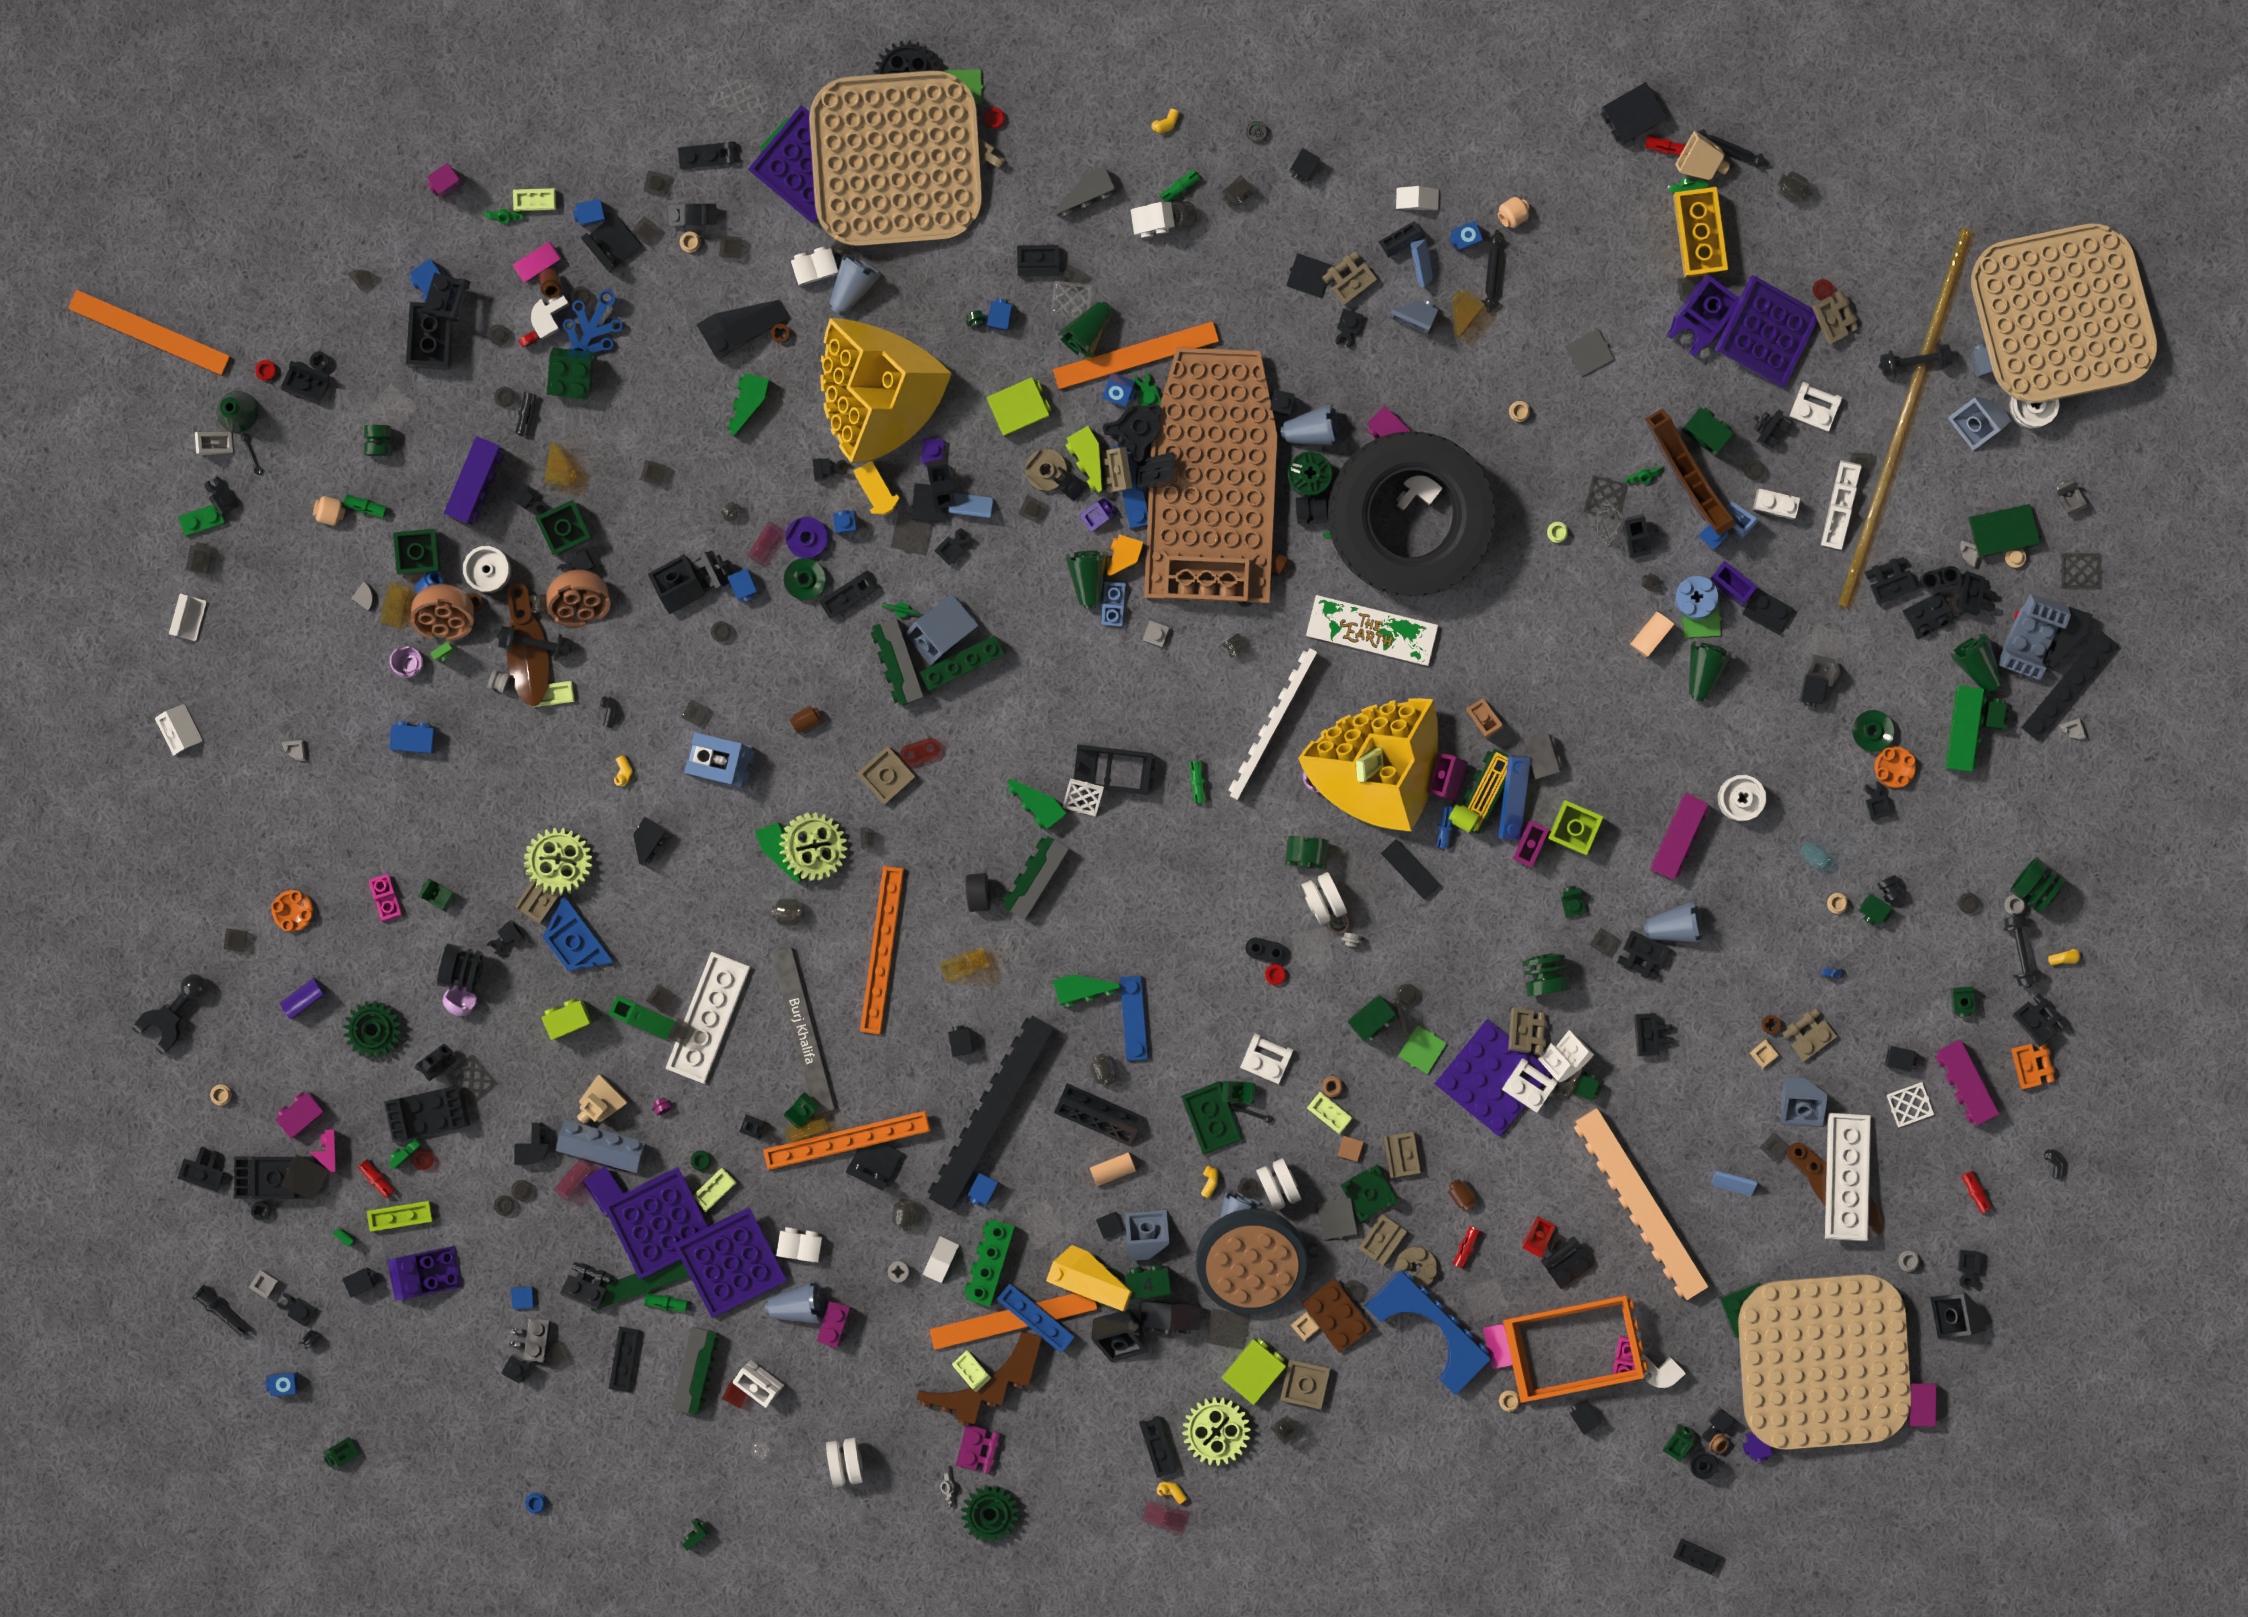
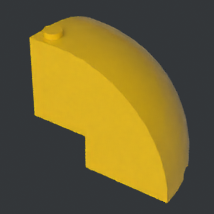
[821,318,952,463]
[1299,698,1438,831]

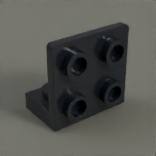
[581,215,640,273]
[845,1143,902,1191]

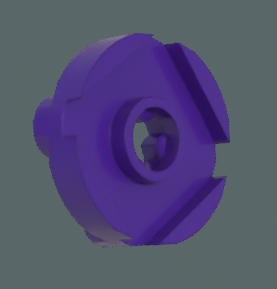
[786,517,827,559]

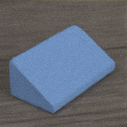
[1410,239,1433,288]
[949,493,993,518]
[1711,1170,1757,1196]

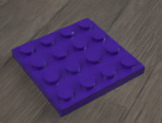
[747,105,817,223]
[1715,275,1817,388]
[1434,1019,1551,1137]
[602,1166,708,1280]
[674,1207,787,1318]

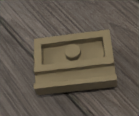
[515,881,560,924]
[1383,1131,1421,1178]
[1358,1214,1407,1266]

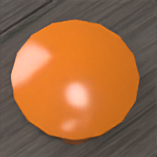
[1874,746,1916,788]
[271,890,313,932]

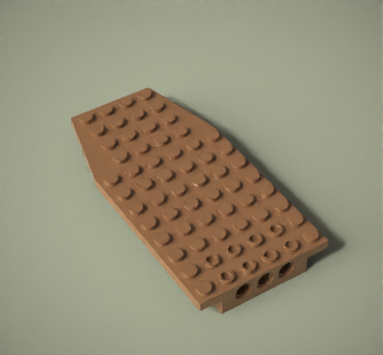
[1144,348,1278,603]

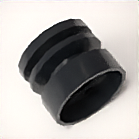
[437,943,483,994]

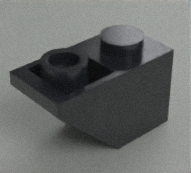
[633,817,668,866]

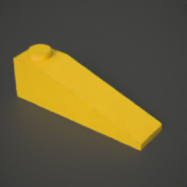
[1046,1245,1132,1312]

